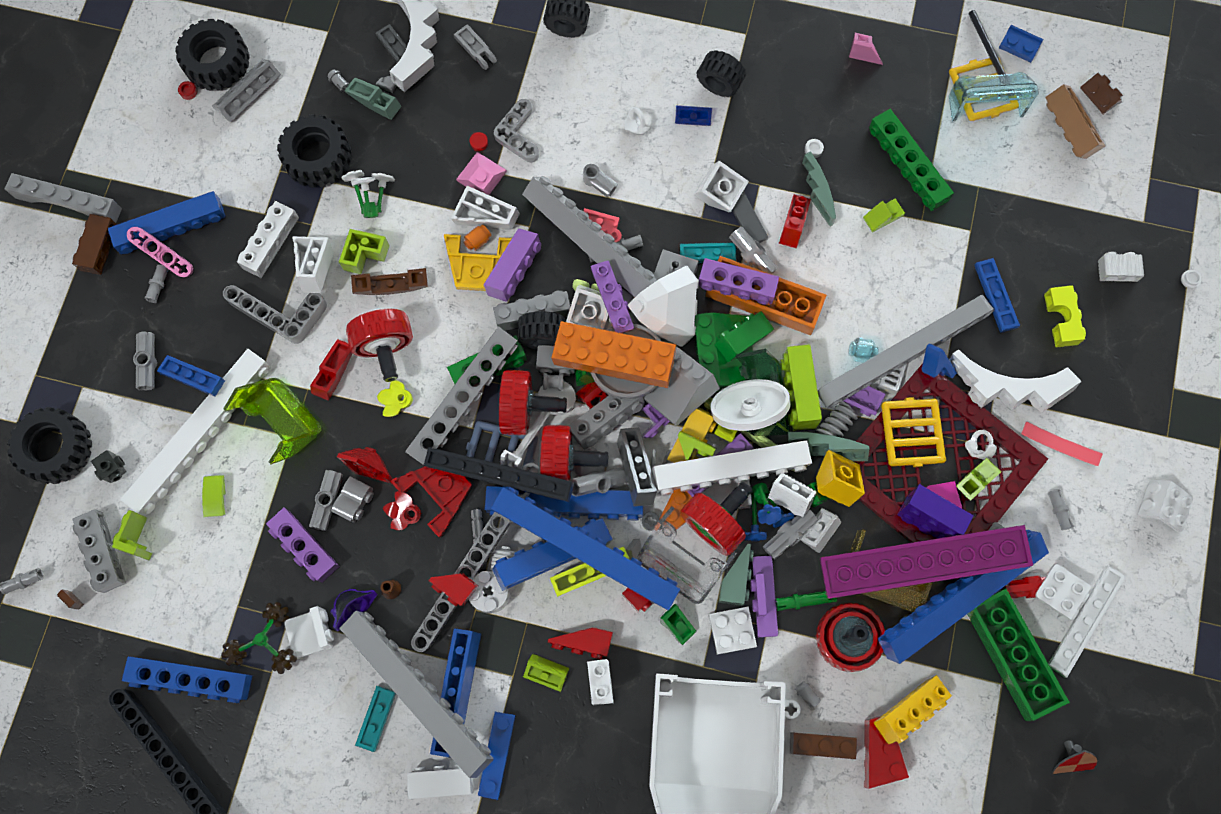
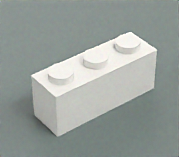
[407,764,473,799]

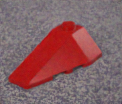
[337,447,392,484]

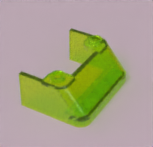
[223,378,322,465]

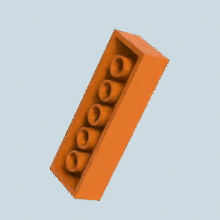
[705,256,827,335]
[551,321,676,388]

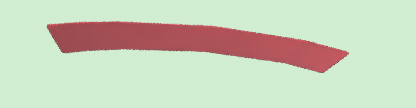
[1021,422,1103,466]

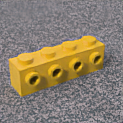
[874,675,952,744]

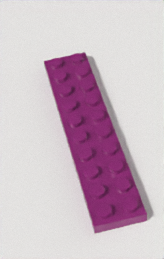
[820,525,1033,599]

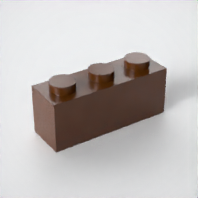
[72,214,117,275]
[790,732,857,759]

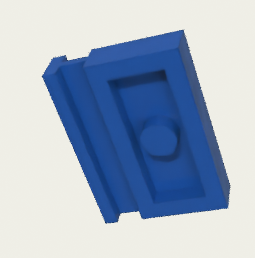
[999,25,1043,63]

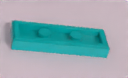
[680,243,736,263]
[355,686,396,752]

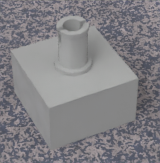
[654,249,698,280]

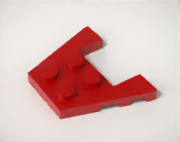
[390,466,472,538]

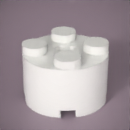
[469,571,510,614]

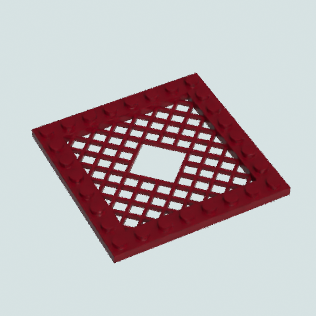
[853,363,1049,543]

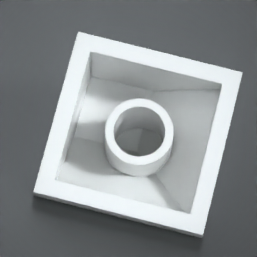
[566,285,608,330]

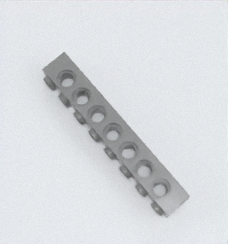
[405,327,518,465]

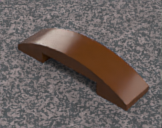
[351,268,428,295]

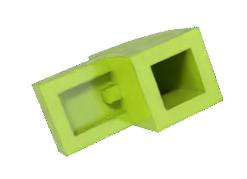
[956,457,1001,501]

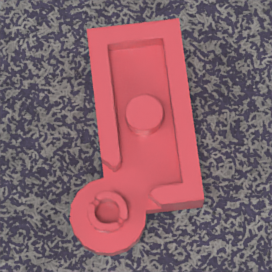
[584,208,622,242]

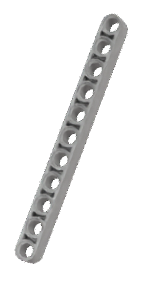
[818,295,994,409]
[411,463,540,652]

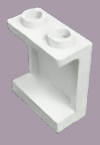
[587,659,614,705]

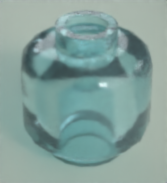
[849,338,879,363]

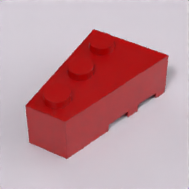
[864,715,909,789]

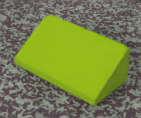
[523,654,569,692]

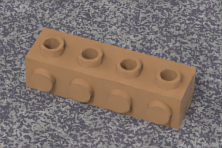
[1045,84,1105,159]

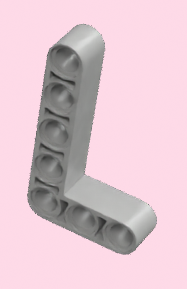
[223,285,327,344]

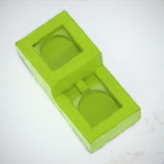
[202,475,226,517]

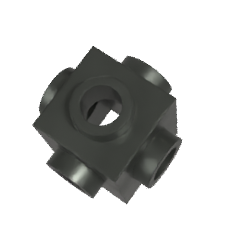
[91,450,127,483]

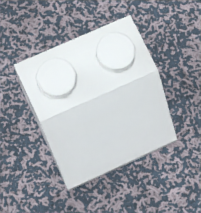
[694,161,749,212]

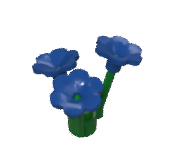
[744,483,794,542]

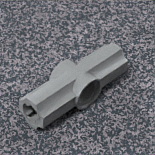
[729,226,778,274]
[133,332,157,391]
[572,468,627,497]
[309,470,343,531]
[763,510,818,560]

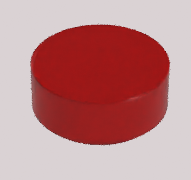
[178,81,198,100]
[470,132,488,151]

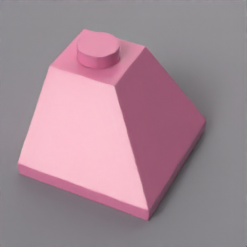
[456,152,507,195]

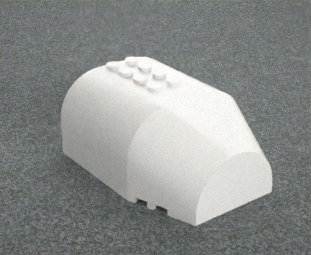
[649,674,786,814]

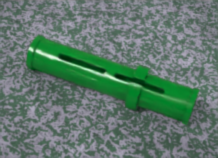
[775,591,837,611]

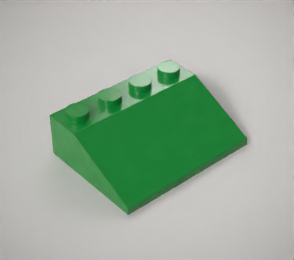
[694,313,756,392]

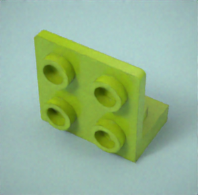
[112,510,152,560]

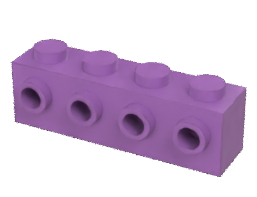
[484,228,541,302]

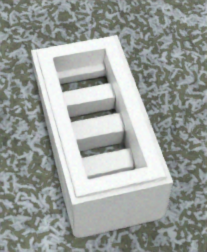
[877,364,907,395]

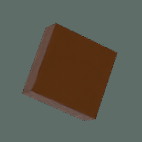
[57,589,84,610]

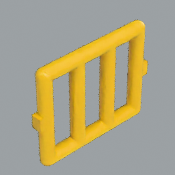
[949,56,1019,121]
[881,397,946,467]

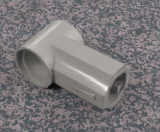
[583,164,618,198]

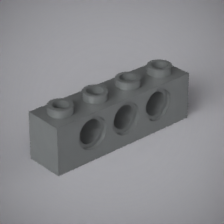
[617,427,657,507]

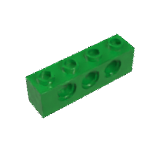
[447,336,527,392]

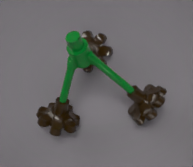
[221,602,297,674]

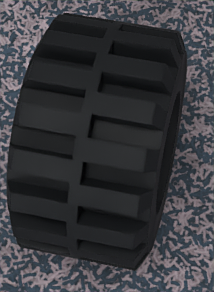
[543,0,590,38]
[696,50,746,97]
[518,311,566,349]

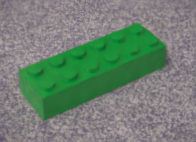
[967,589,1070,721]

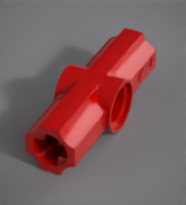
[1000,576,1046,599]

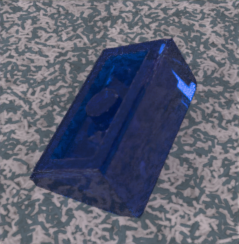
[675,105,712,126]

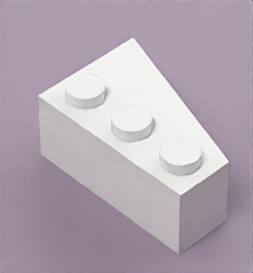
[451,186,520,230]
[293,237,334,293]

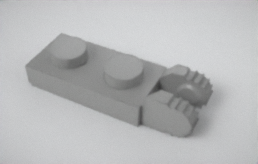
[454,25,497,70]

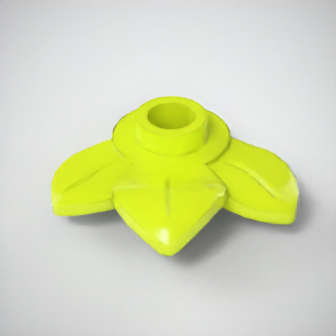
[377,380,413,417]

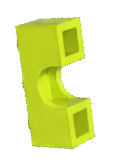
[1044,286,1086,347]

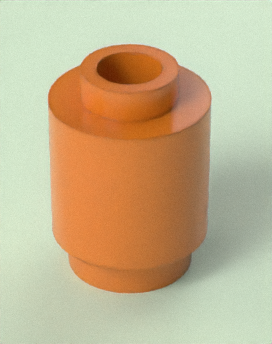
[464,224,492,251]

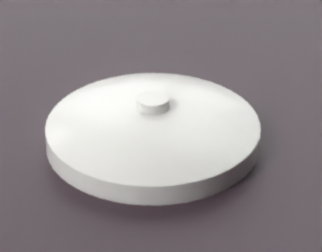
[711,379,790,431]

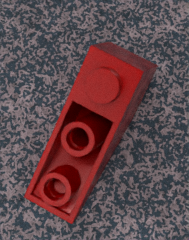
[779,194,811,249]
[548,627,613,660]

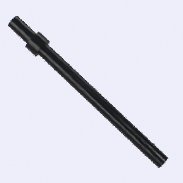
[968,10,1015,97]

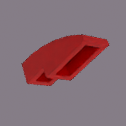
[310,339,352,401]

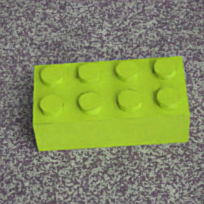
[780,344,822,431]

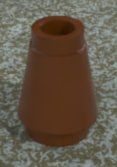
[381,579,401,599]

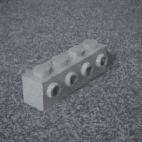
[493,291,570,331]
[568,395,645,450]
[72,509,126,593]

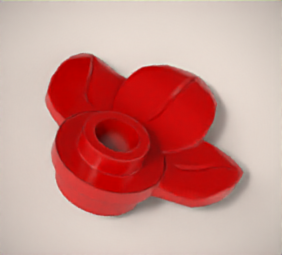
[383,491,421,530]

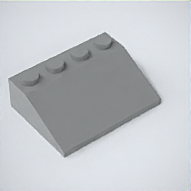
[642,339,720,426]

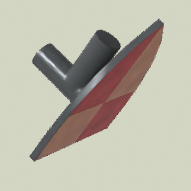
[1052,740,1098,774]

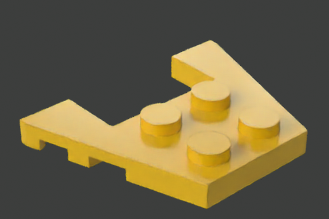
[444,234,512,291]

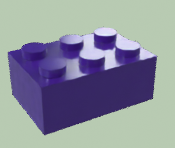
[897,484,973,539]

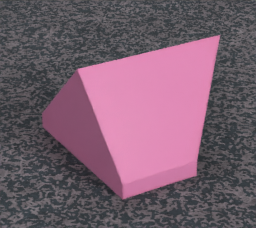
[849,33,883,65]

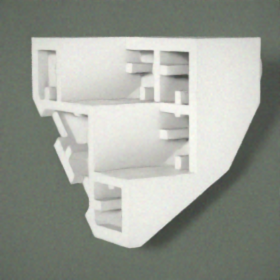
[627,266,699,347]

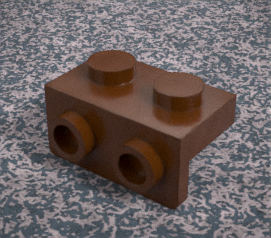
[1080,73,1123,115]

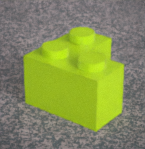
[339,229,390,274]

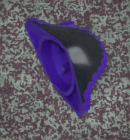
[330,589,378,631]

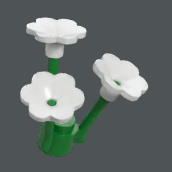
[342,170,395,218]

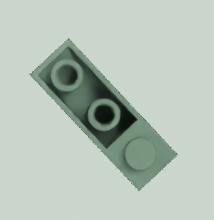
[719,544,754,606]

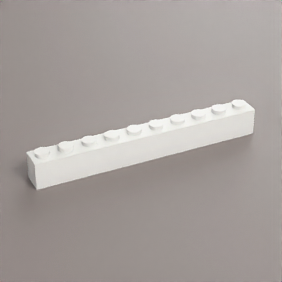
[120,349,270,516]

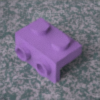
[843,386,886,417]

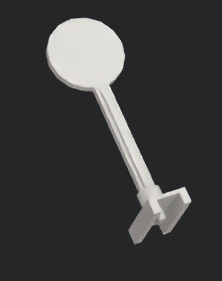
[500,381,576,469]

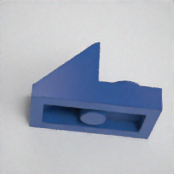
[922,343,957,378]

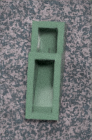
[344,78,401,120]

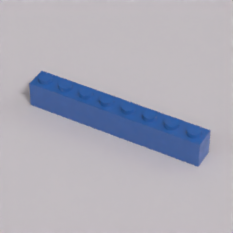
[485,486,643,521]

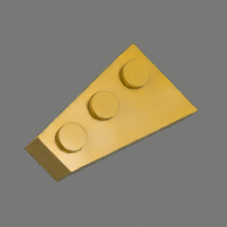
[667,407,717,463]

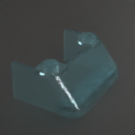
[948,72,1039,122]

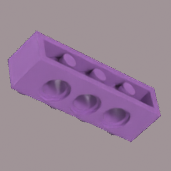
[698,258,779,305]
[266,508,340,583]

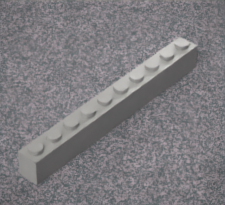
[522,176,657,297]
[340,610,494,778]

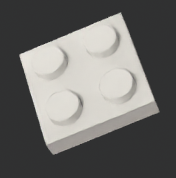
[709,607,757,655]

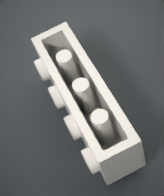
[237,201,299,278]

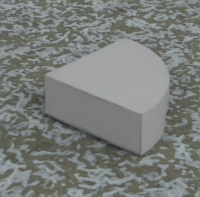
[376,76,397,93]
[626,539,642,561]

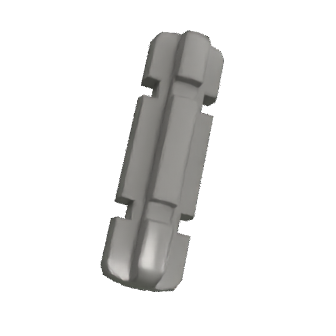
[471,509,485,543]

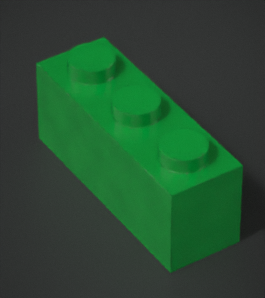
[715,311,774,362]

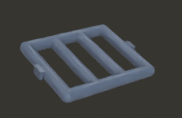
[465,421,538,471]

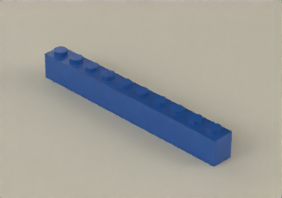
[490,487,680,611]
[878,530,1049,664]

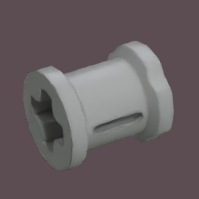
[543,373,563,390]

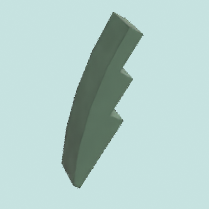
[802,151,836,227]
[788,432,869,461]

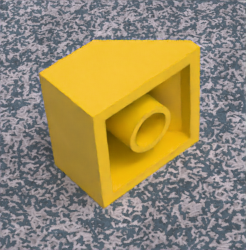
[816,450,865,507]

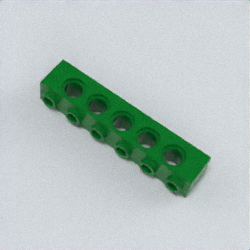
[869,109,954,212]

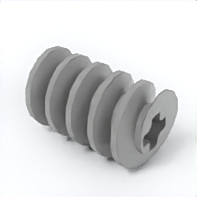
[816,401,858,437]

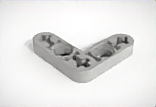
[494,99,539,163]

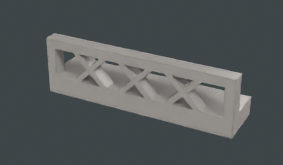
[212,59,281,122]

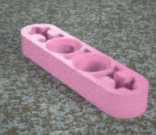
[127,227,193,277]

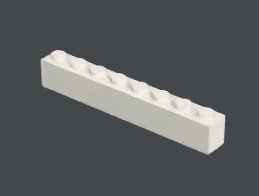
[651,440,812,495]

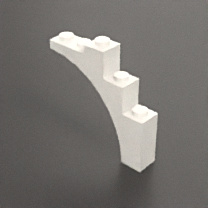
[390,0,439,92]
[949,350,1081,413]

